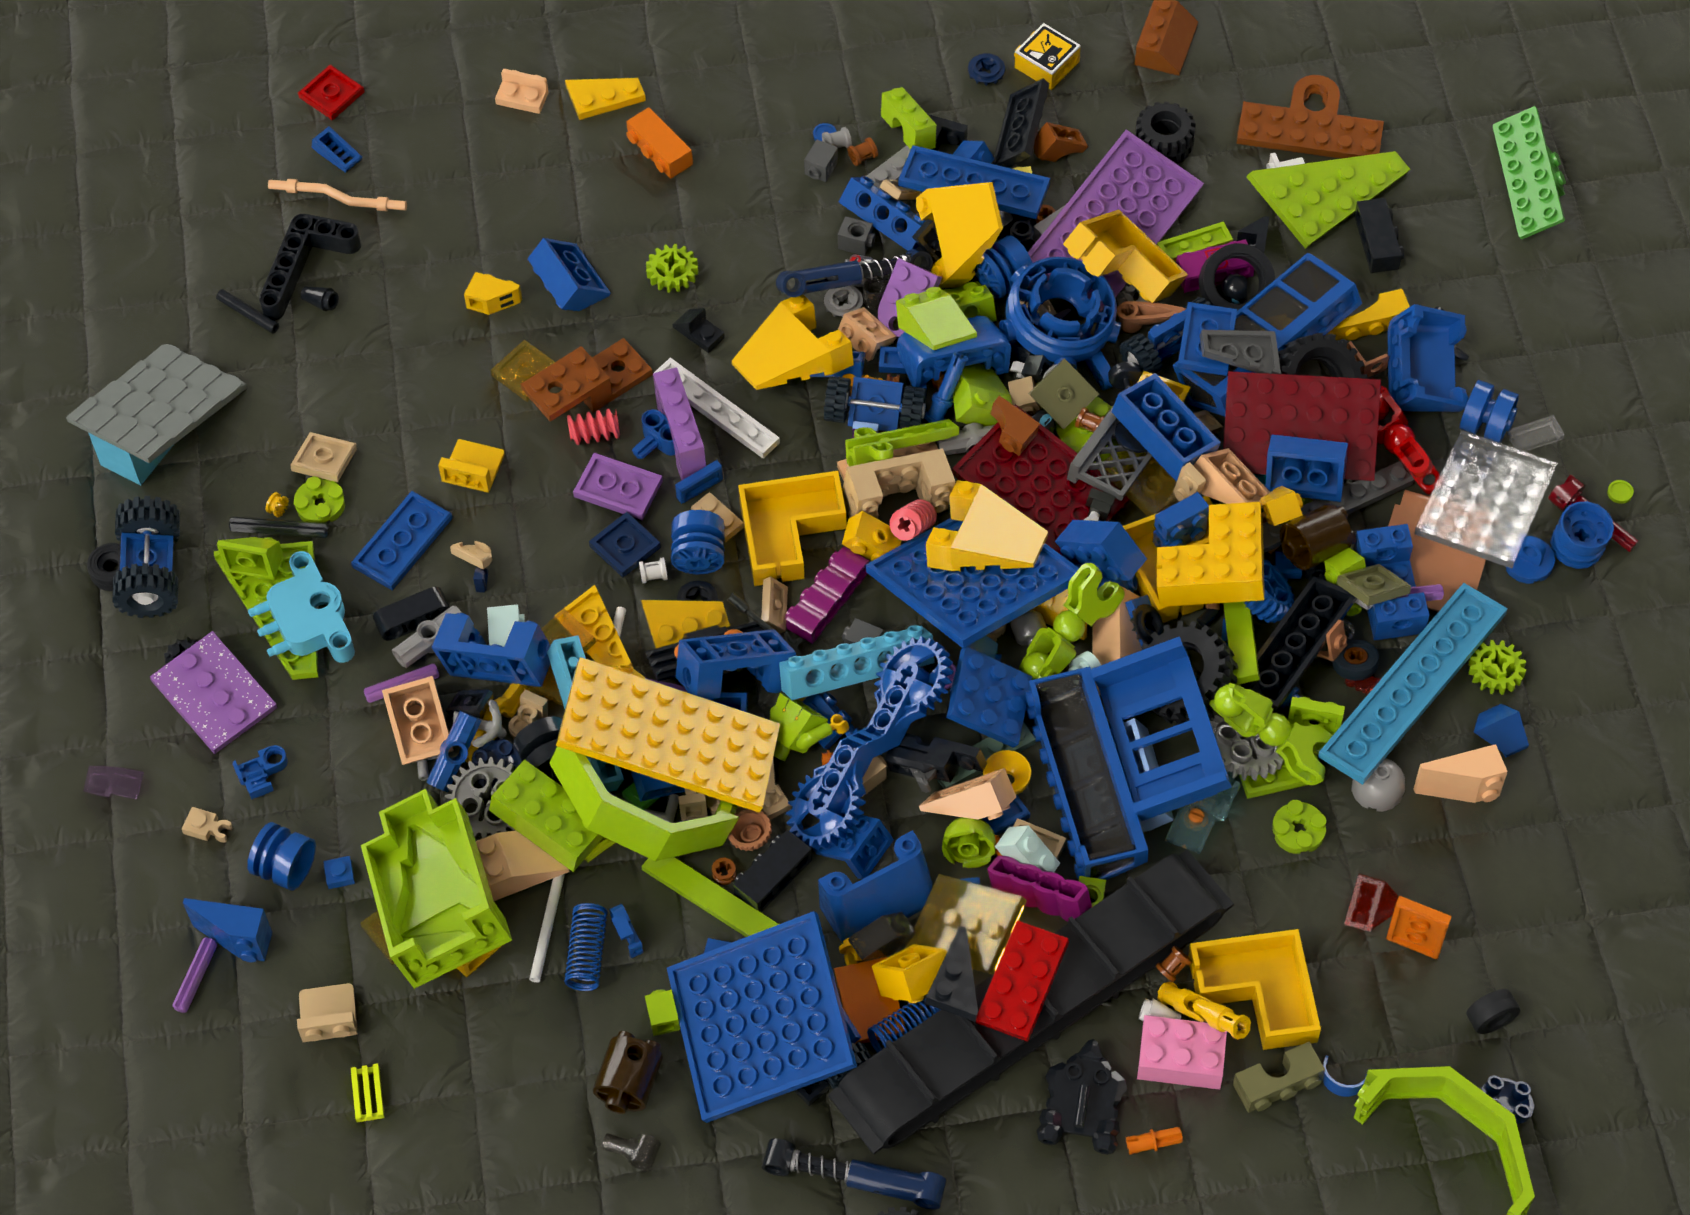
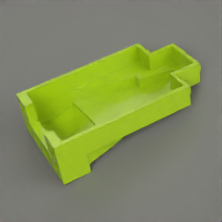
[361,789,512,989]

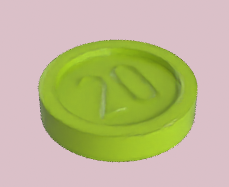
[1607,480,1634,504]

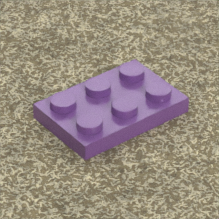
[573,453,663,521]

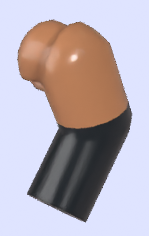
[1196,603,1221,627]

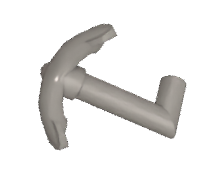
[453,700,507,748]

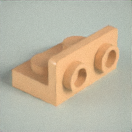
[495,69,549,114]
[838,307,896,361]

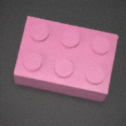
[1137,1015,1227,1090]

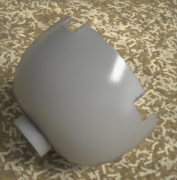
[1351,758,1405,812]

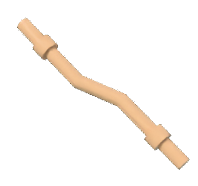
[268,179,407,211]

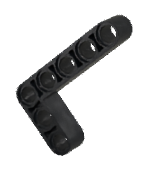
[259,214,361,321]

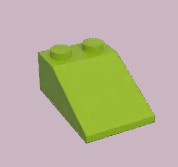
[896,287,977,350]
[953,363,1012,427]

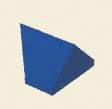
[1474,704,1529,758]

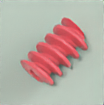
[567,409,620,446]
[890,499,937,541]

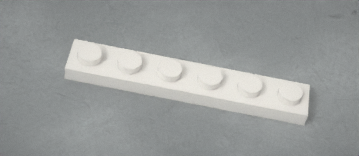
[654,358,780,459]

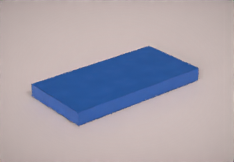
[351,491,453,591]

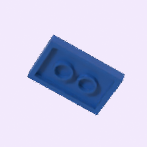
[1177,302,1237,376]

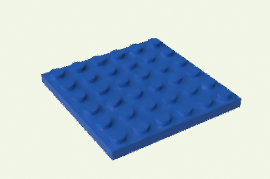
[866,518,1079,648]
[667,911,857,1123]

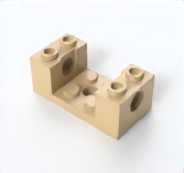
[842,448,955,519]

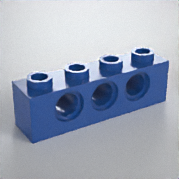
[839,176,926,251]

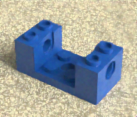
[1353,524,1429,640]
[431,613,551,687]
[676,629,796,700]

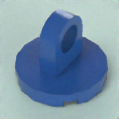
[1502,536,1555,584]

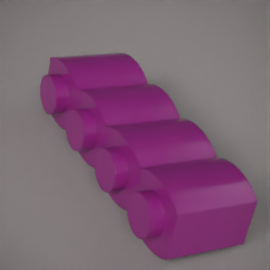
[785,547,869,643]
[987,856,1092,922]

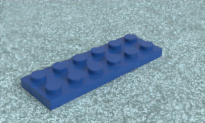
[898,145,1050,219]

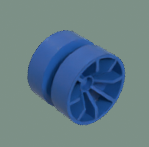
[1459,380,1519,443]

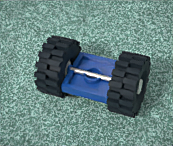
[112,496,180,618]

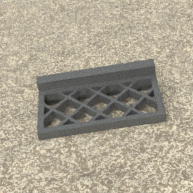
[1067,405,1153,501]

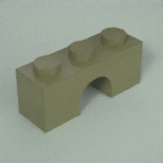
[1233,1042,1325,1113]

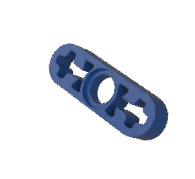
[1079,333,1113,391]

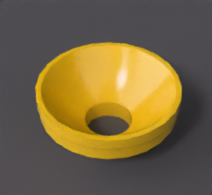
[983,750,1031,795]

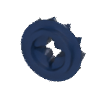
[968,53,1005,86]

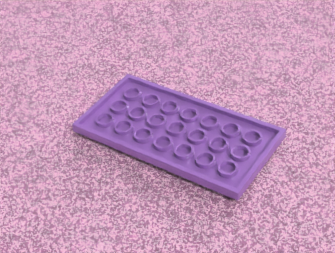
[1028,130,1204,312]

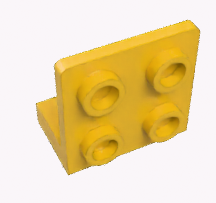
[438,439,505,493]

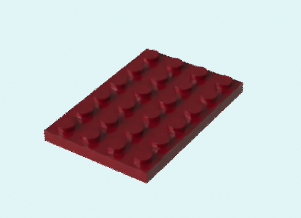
[1223,371,1381,481]
[951,404,1131,561]

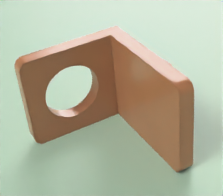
[1347,342,1389,378]
[1317,620,1347,661]

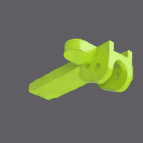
[845,419,959,466]

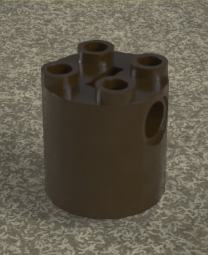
[1280,503,1356,571]
[593,1031,663,1114]

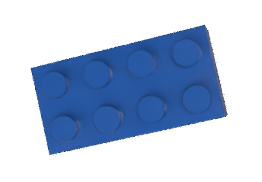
[1111,373,1221,482]

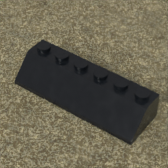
[1238,576,1357,712]

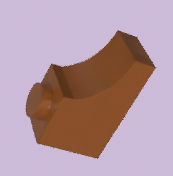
[1033,122,1089,162]
[990,395,1040,456]

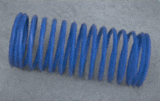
[564,903,608,991]
[867,994,941,1053]

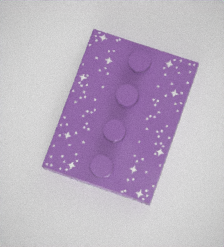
[150,631,277,754]

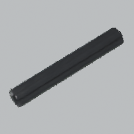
[229,517,329,538]

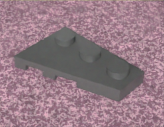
[1200,330,1281,374]

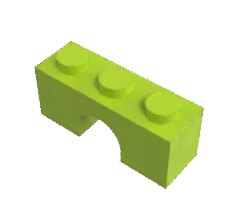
[881,87,937,149]

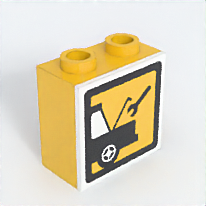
[1014,23,1081,90]

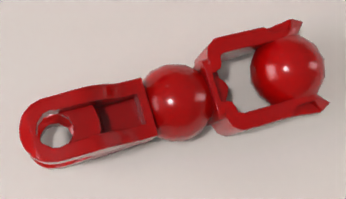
[1377,386,1444,495]

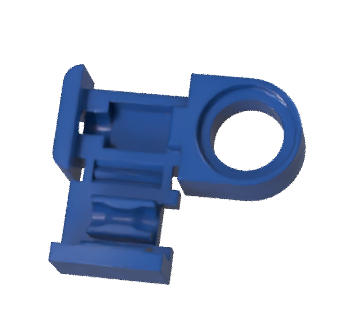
[233,745,288,800]
[609,904,643,958]

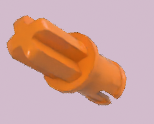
[1126,1127,1183,1155]

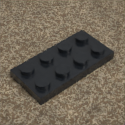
[992,78,1050,168]

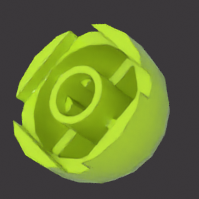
[942,817,996,868]

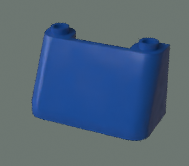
[1388,304,1468,412]
[897,316,1011,390]
[818,830,935,943]

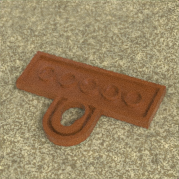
[1236,75,1384,159]

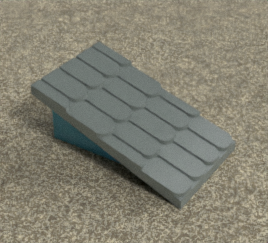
[66,344,247,486]

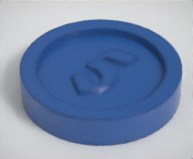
[813,123,837,141]

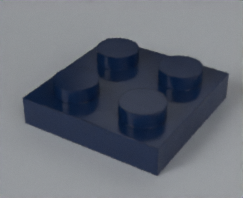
[589,512,661,578]

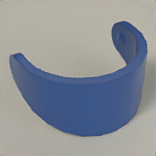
[1323,1055,1367,1097]

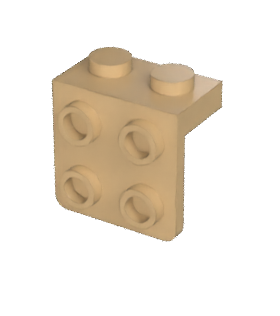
[297,983,358,1042]

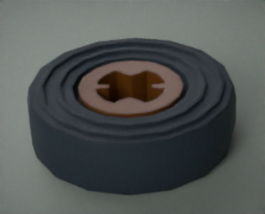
[1332,639,1379,681]

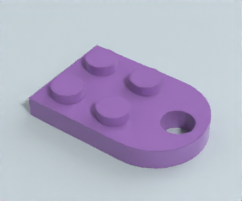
[878,258,942,337]

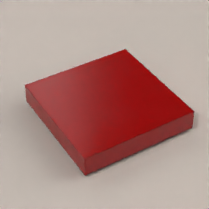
[298,65,365,121]

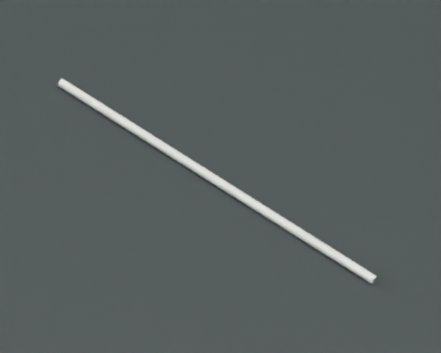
[529,607,626,982]

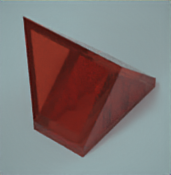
[1344,873,1399,932]

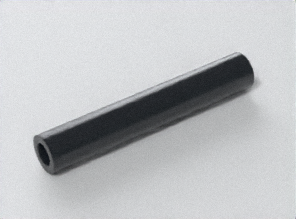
[216,289,279,334]

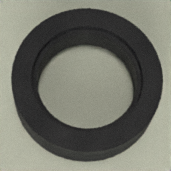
[1199,243,1275,311]

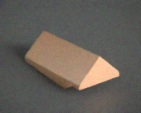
[1092,586,1142,695]

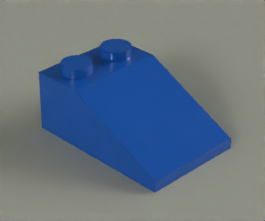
[183,898,272,962]

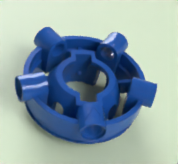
[999,257,1121,369]

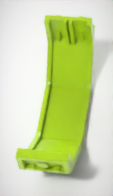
[550,746,739,861]
[1354,1066,1535,1215]

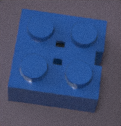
[1152,492,1209,547]

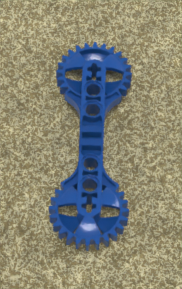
[786,636,954,851]

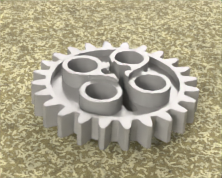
[1210,715,1285,781]
[445,757,516,841]

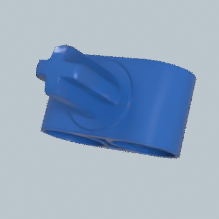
[632,409,675,459]

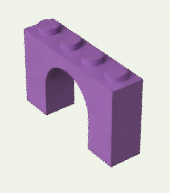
[653,367,706,481]

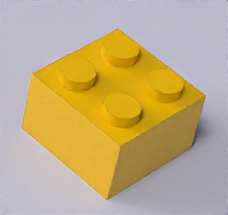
[872,944,947,1003]

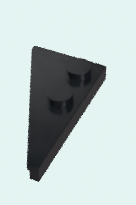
[925,926,978,1022]

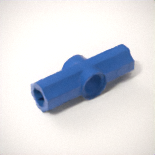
[426,711,481,792]

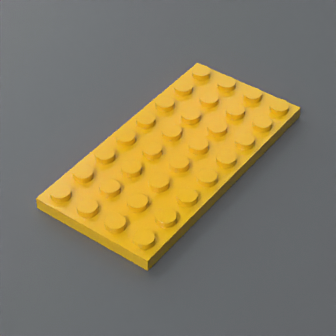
[556,657,780,813]

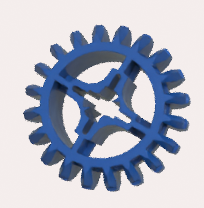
[1244,560,1295,623]

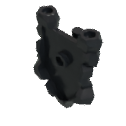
[1037,1039,1127,1155]

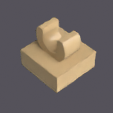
[517,689,548,724]
[761,784,791,820]
[678,788,708,821]

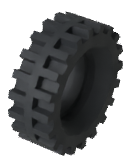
[1278,333,1367,379]
[1141,621,1238,724]

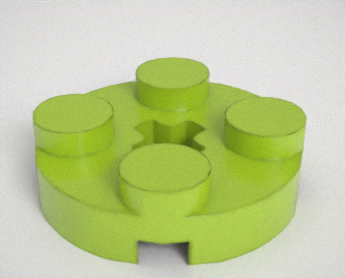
[294,476,345,523]
[1272,800,1326,854]

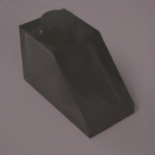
[848,912,916,961]

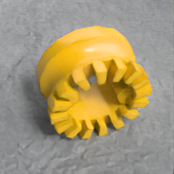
[265,492,289,517]

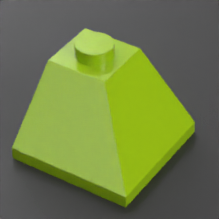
[217,537,283,580]

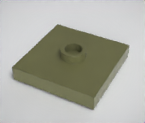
[1028,358,1099,429]
[1337,564,1411,606]

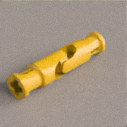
[1157,981,1251,1040]

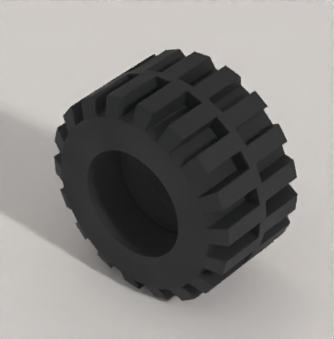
[1135,101,1196,164]

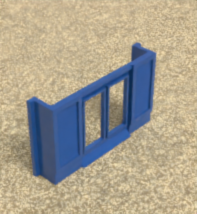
[1090,636,1232,822]

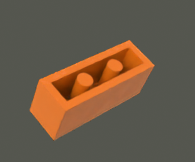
[626,107,693,179]

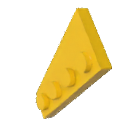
[554,585,634,668]

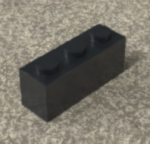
[1354,198,1404,273]
[733,830,812,912]

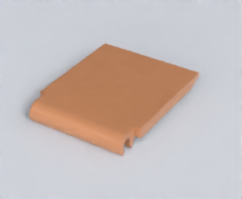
[1388,490,1494,612]

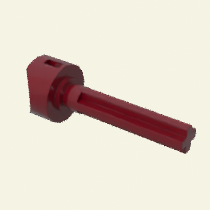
[1548,475,1638,552]

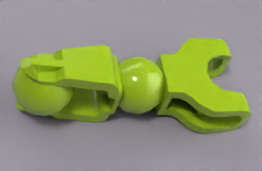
[1018,563,1125,687]
[1209,683,1333,785]

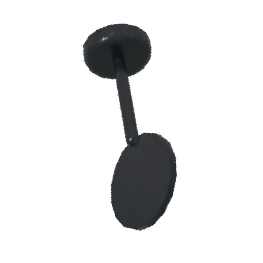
[1108,362,1148,453]

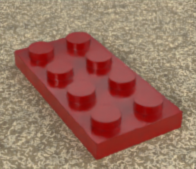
[976,920,1069,1042]

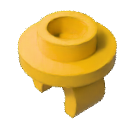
[839,937,866,965]

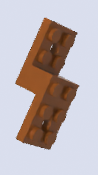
[521,338,653,422]

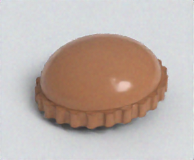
[728,809,772,851]

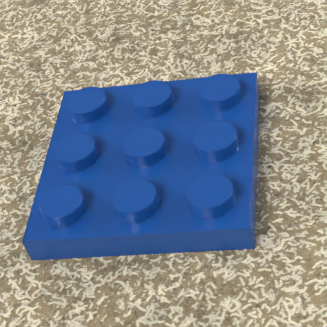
[946,647,1032,748]

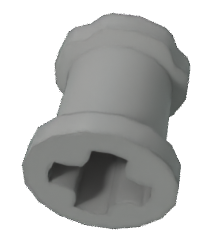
[822,127,852,148]

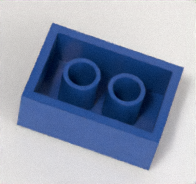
[1055,520,1147,581]

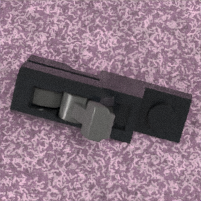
[885,733,987,793]

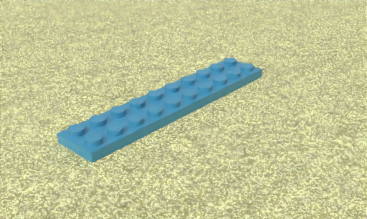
[1318,583,1508,785]

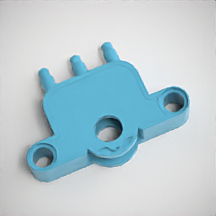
[248,551,355,663]

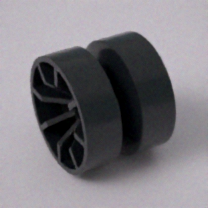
[514,716,563,783]

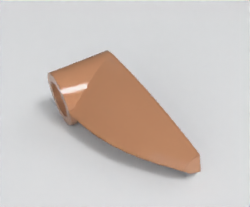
[1117,301,1186,333]

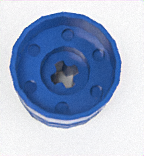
[974,236,1032,299]
[1550,501,1614,569]
[671,510,725,575]
[247,822,316,891]

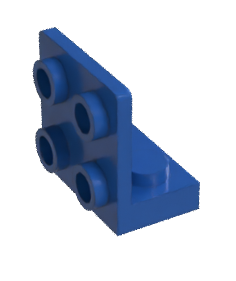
[814,814,894,879]

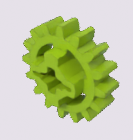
[646,244,698,293]
[1468,640,1526,695]

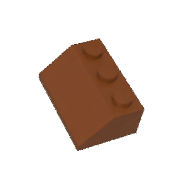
[1135,0,1198,76]

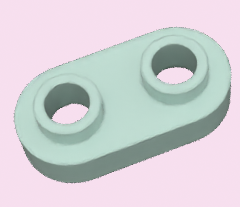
[1068,651,1101,681]

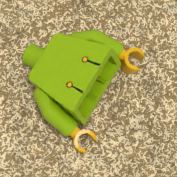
[770,693,849,761]

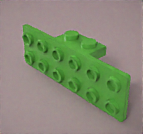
[1493,106,1566,239]

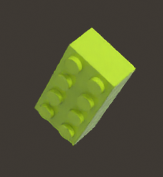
[489,760,604,872]

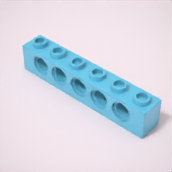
[779,625,934,700]

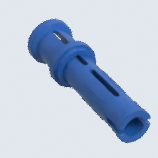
[924,352,968,423]

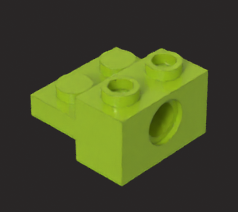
[943,281,997,322]
[1288,697,1345,735]

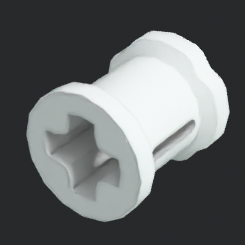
[639,557,668,584]

